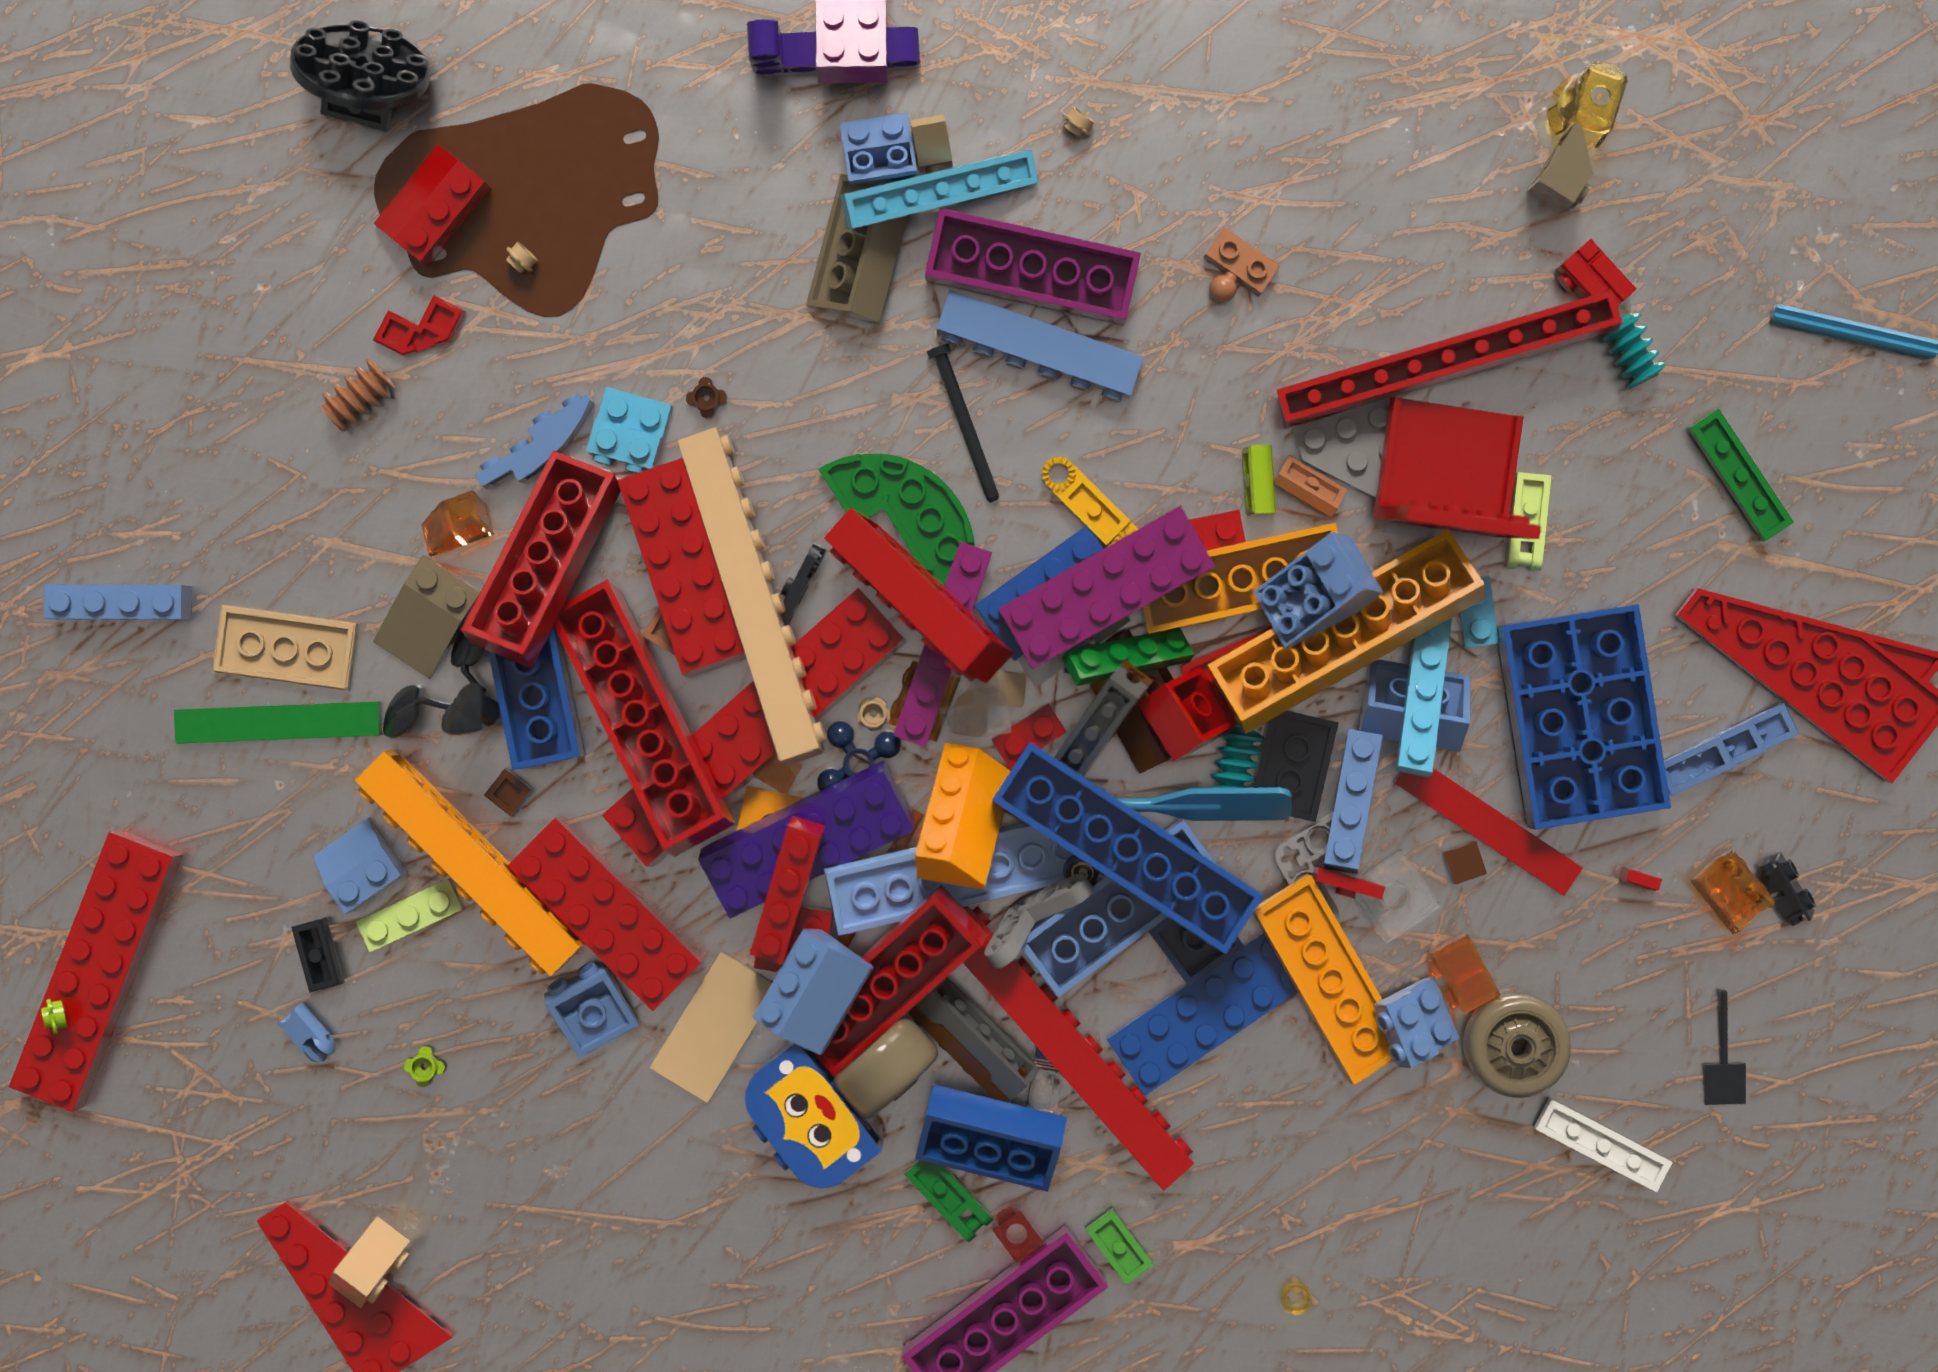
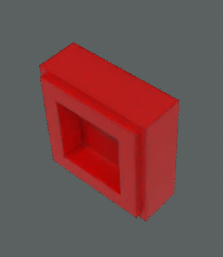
[1619,867,1662,891]

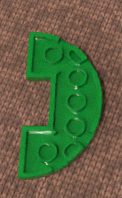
[818,453,975,586]

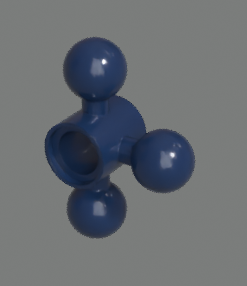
[817,721,901,791]

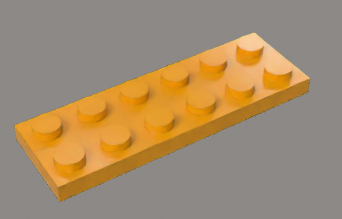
[1253,874,1392,1085]

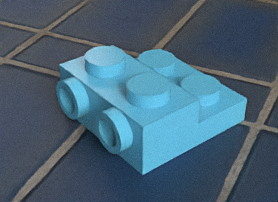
[586,387,673,473]

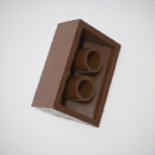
[1090,667,1174,774]

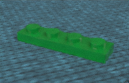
[1687,409,1794,542]
[1061,627,1195,686]

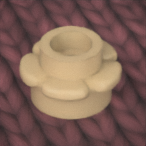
[1063,106,1094,137]
[506,242,538,273]
[857,697,890,731]

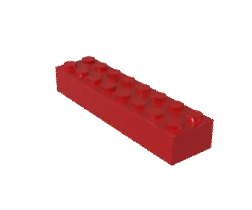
[554,579,735,857]
[9,830,183,1112]

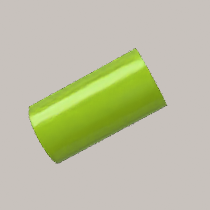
[1242,445,1276,516]

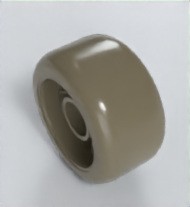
[1463,992,1571,1098]
[834,1017,938,1119]

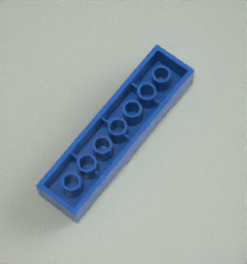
[992,742,1264,954]

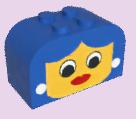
[745,1042,883,1188]

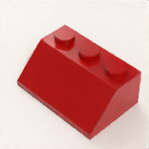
[373,144,491,267]

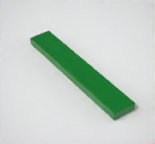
[174,701,382,744]

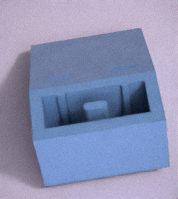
[1253,532,1384,649]

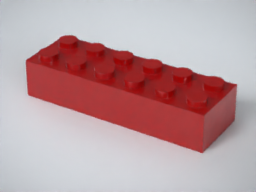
[461,450,621,668]
[617,458,747,678]
[824,507,1014,684]
[507,816,704,1011]
[811,884,988,1076]

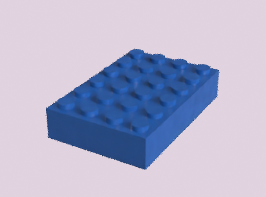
[1497,604,1671,830]

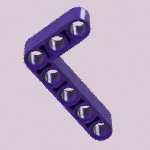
[747,19,920,75]

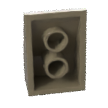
[373,555,481,679]

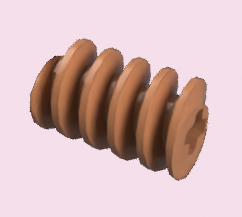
[320,358,396,432]

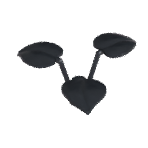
[383,632,500,738]

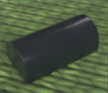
[291,917,345,993]

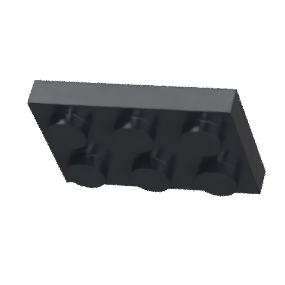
[1252,711,1339,822]

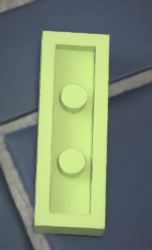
[356,878,464,952]

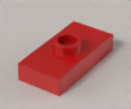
[1312,866,1386,900]

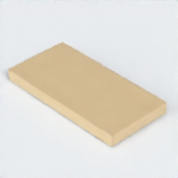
[212,605,358,691]
[650,951,772,1103]

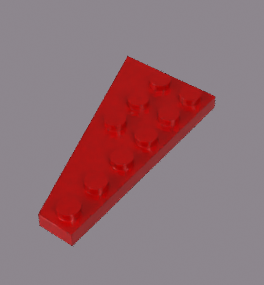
[257,1200,454,1372]

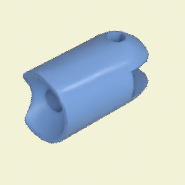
[278,1002,336,1062]

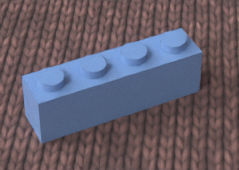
[44,584,192,620]
[1324,729,1383,874]

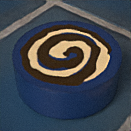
[1063,855,1099,885]

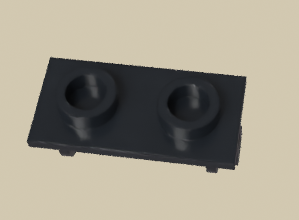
[1758,852,1816,926]

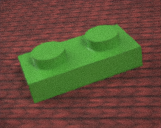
[1085,1208,1154,1285]

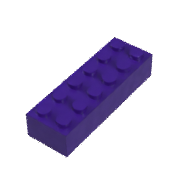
[698,760,915,919]

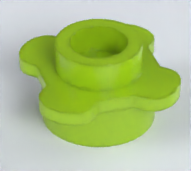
[41,999,68,1034]
[404,1046,445,1087]

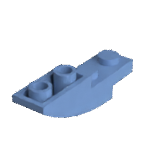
[475,393,594,489]

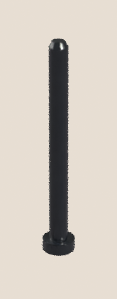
[927,343,999,502]

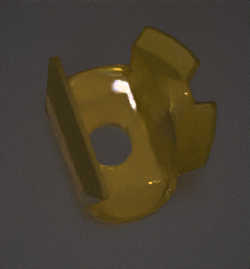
[1547,62,1628,148]

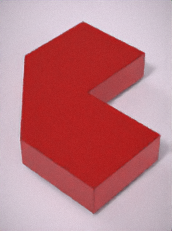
[373,295,466,357]

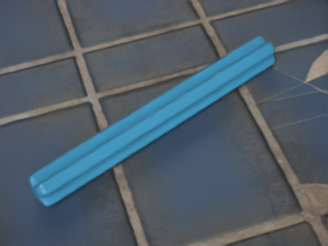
[1771,304,1938,359]

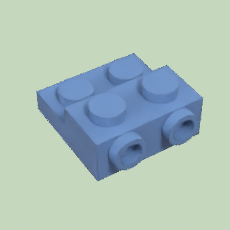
[544,962,639,1058]
[1373,976,1460,1068]

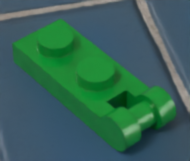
[904,1160,994,1243]

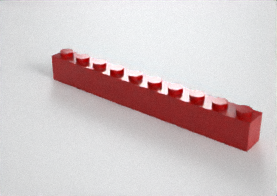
[1277,290,1622,428]
[963,905,1194,1191]

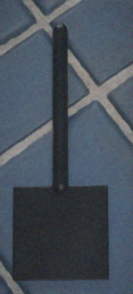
[1704,990,1746,1105]

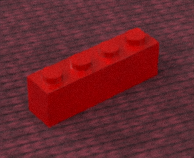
[749,816,826,965]

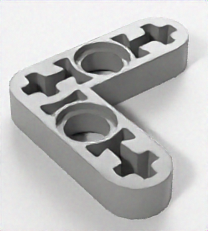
[1273,813,1339,921]
[984,873,1094,969]

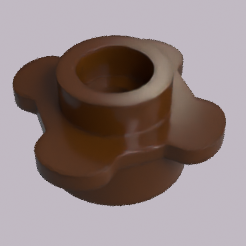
[686,377,727,418]

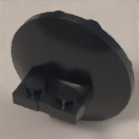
[290,20,430,131]

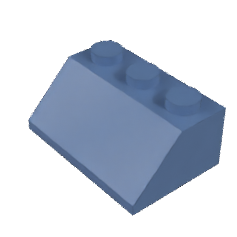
[1359,659,1471,752]
[753,929,874,1055]

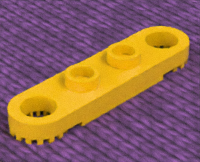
[1042,457,1138,547]

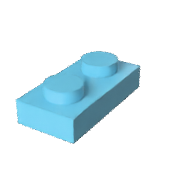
[1459,576,1499,648]

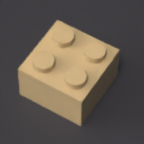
[328,1216,410,1308]

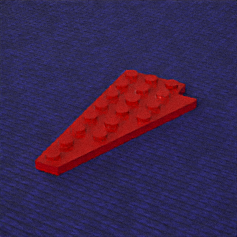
[1674,588,1938,783]

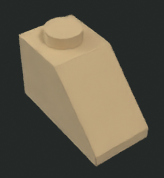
[910,114,953,174]

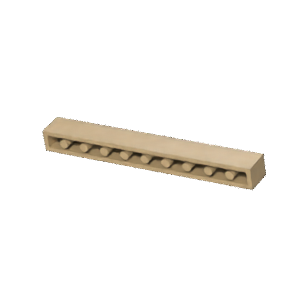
[678,427,827,766]

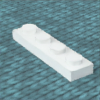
[1533,1098,1673,1192]

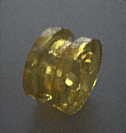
[1281,1281,1312,1314]

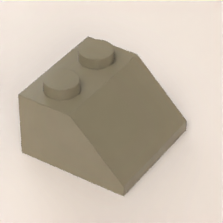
[1527,122,1593,213]

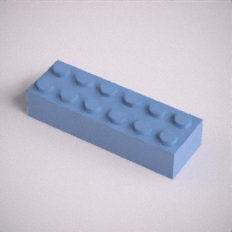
[1022,818,1216,998]

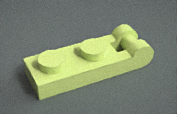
[1505,472,1552,571]

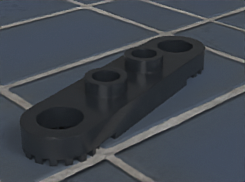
[780,543,827,626]

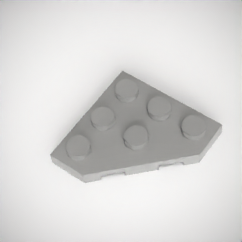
[1291,398,1390,499]

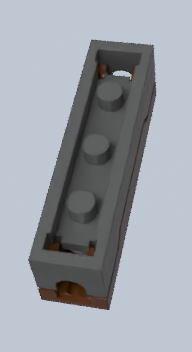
[1054,660,1153,777]
[907,977,1040,1103]

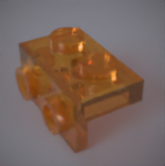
[1690,850,1775,934]

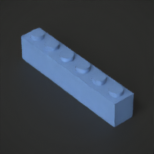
[936,290,1144,402]

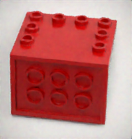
[1373,397,1542,539]

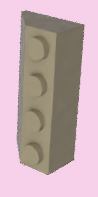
[806,174,908,323]

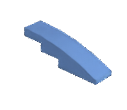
[1664,702,1799,796]

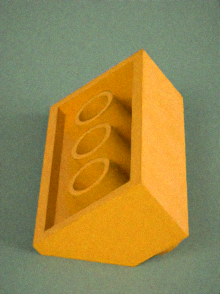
[915,743,1010,889]

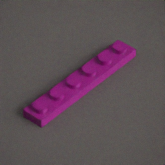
[893,541,992,747]

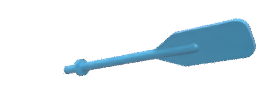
[1004,787,1292,821]

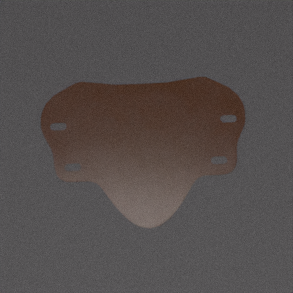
[374,83,659,317]

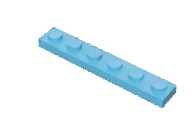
[840,149,1039,229]
[1395,618,1452,777]

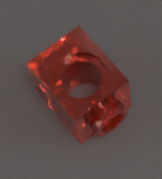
[992,1205,1045,1264]

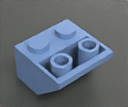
[840,112,917,185]

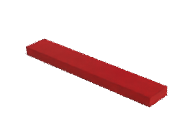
[1393,768,1583,896]

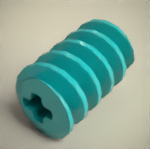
[1603,313,1665,390]
[1208,726,1265,788]

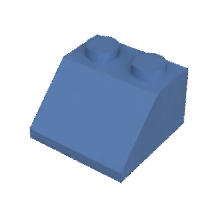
[313,817,408,914]

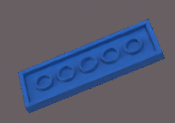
[1106,932,1297,1096]

